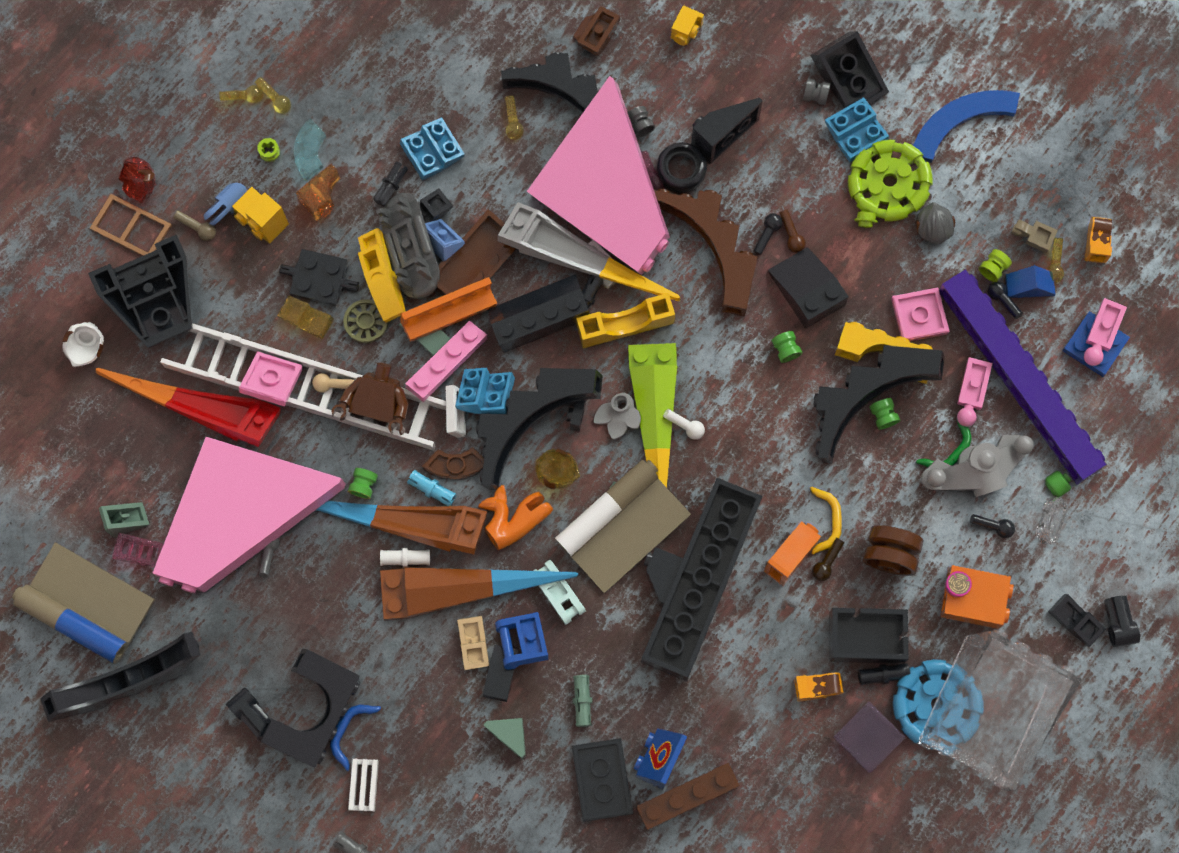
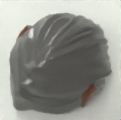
[915,202,955,245]

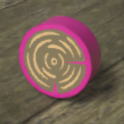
[945,571,972,597]

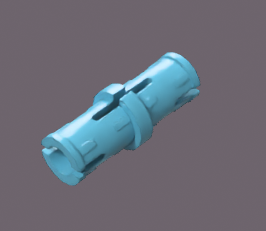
[407,470,457,506]

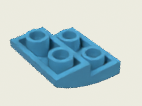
[825,98,889,162]
[400,117,465,180]
[455,368,515,414]

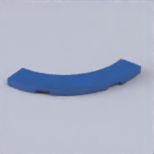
[913,90,1020,163]

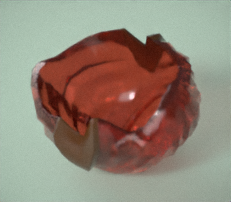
[118,157,155,203]

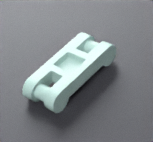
[533,560,586,625]

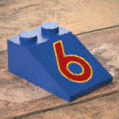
[634,729,687,790]

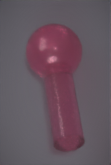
[641,150,665,190]

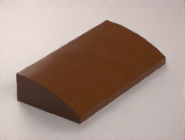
[435,209,516,296]

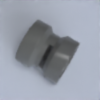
[803,78,830,105]
[628,106,655,138]

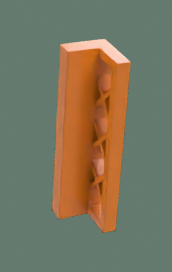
[400,277,497,342]

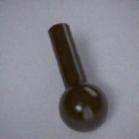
[812,537,845,581]

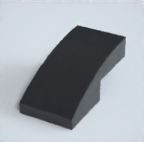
[419,188,453,223]
[1048,594,1106,647]
[483,645,519,702]

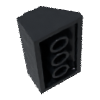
[488,274,591,353]

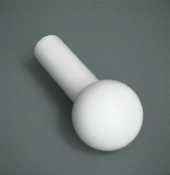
[663,409,705,440]

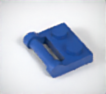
[495,612,548,670]

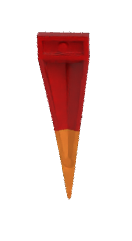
[96,368,281,447]

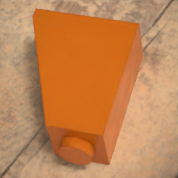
[764,521,821,586]

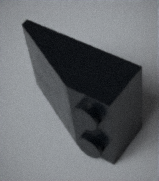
[810,31,889,108]
[691,98,763,164]
[768,247,849,329]

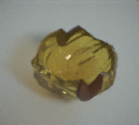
[535,449,580,489]

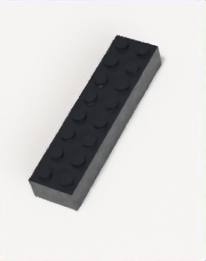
[641,478,763,682]

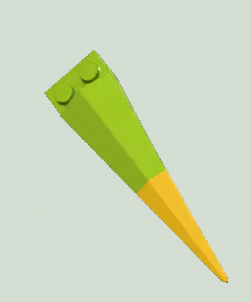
[628,343,677,488]

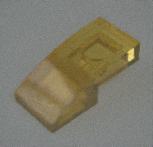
[277,296,334,339]

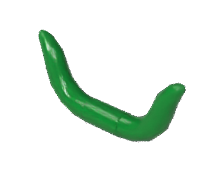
[916,420,972,467]

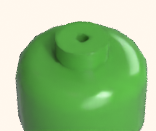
[1045,471,1071,497]

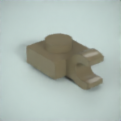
[1011,220,1058,253]

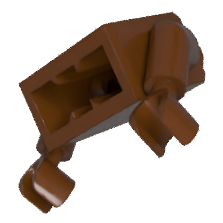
[331,363,409,435]

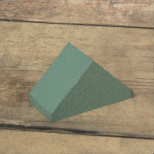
[99,502,149,538]
[484,718,526,760]

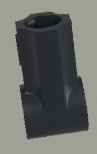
[1104,595,1140,647]
[226,687,270,738]

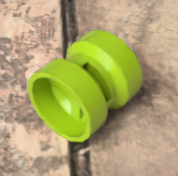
[978,249,1012,282]

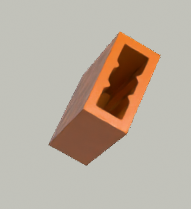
[940,565,1013,629]

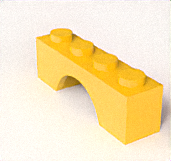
[576,293,675,348]
[835,322,933,384]

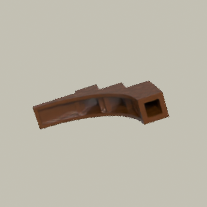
[654,189,758,317]

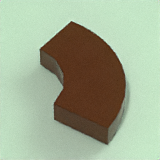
[422,447,484,480]

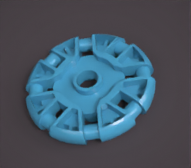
[893,660,984,750]

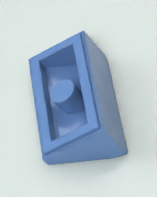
[425,219,465,261]

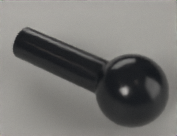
[753,213,783,255]
[988,281,1023,319]
[970,514,1015,538]

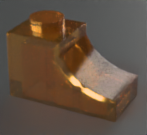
[296,164,340,220]

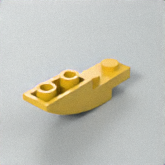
[358,228,406,323]

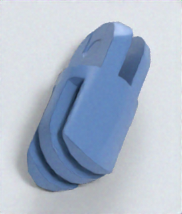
[204,183,247,225]

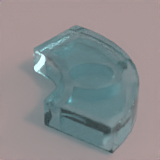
[294,118,326,182]

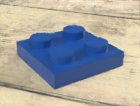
[1063,311,1130,377]

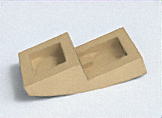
[457,615,489,670]

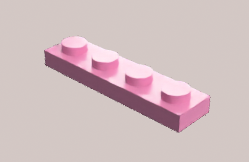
[405,321,487,402]

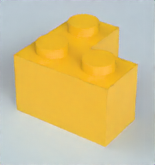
[232,187,289,244]

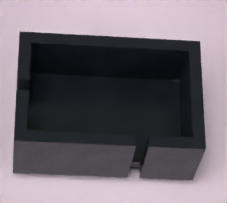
[829,607,909,664]

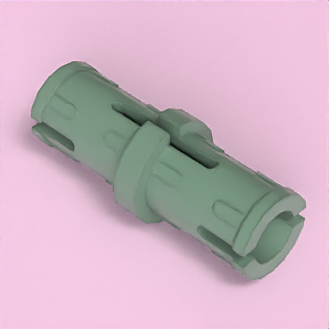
[573,675,592,727]

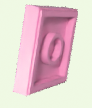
[891,288,950,341]
[239,351,302,407]

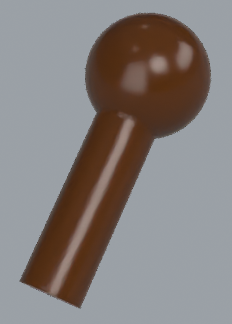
[779,209,806,253]

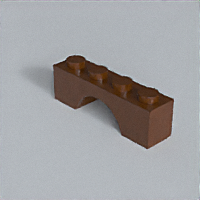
[636,762,740,831]

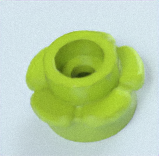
[854,211,878,228]

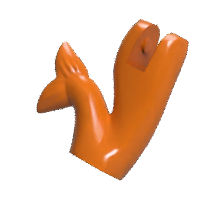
[478,485,553,550]

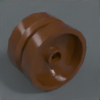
[862,525,924,576]

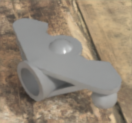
[921,435,1034,497]

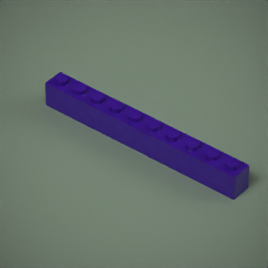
[939,269,1107,485]

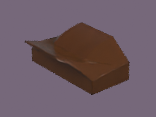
[573,6,620,56]

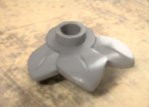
[594,393,641,440]

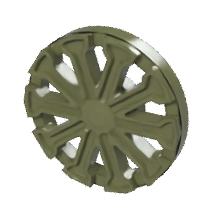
[343,299,388,343]

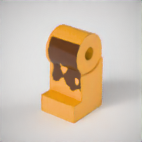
[1084,217,1112,264]
[794,673,844,702]

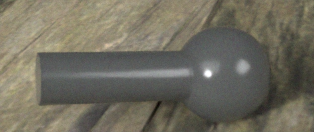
[259,538,280,578]

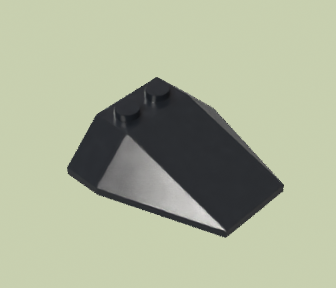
[88,235,193,349]

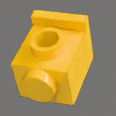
[671,5,704,46]

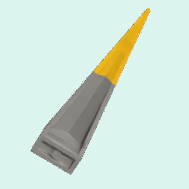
[498,202,680,301]

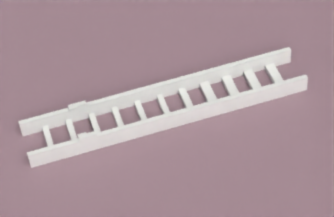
[160,323,446,451]

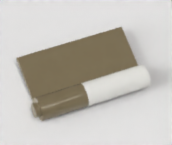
[555,460,691,594]

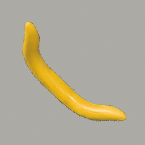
[810,487,842,554]

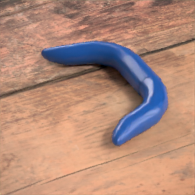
[330,704,381,771]

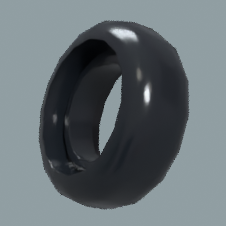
[656,142,707,193]

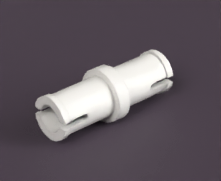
[380,548,430,567]

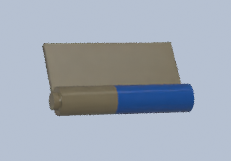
[12,542,155,664]

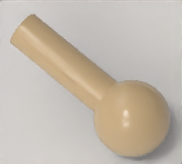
[312,373,354,392]

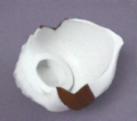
[62,322,104,367]

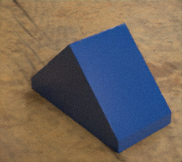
[1005,265,1056,298]

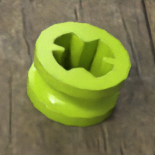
[257,138,280,162]

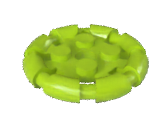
[847,140,933,221]

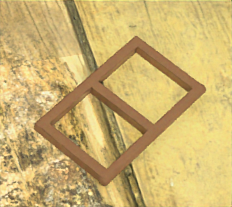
[90,194,172,256]

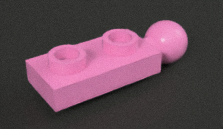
[1084,298,1127,366]
[957,357,992,427]

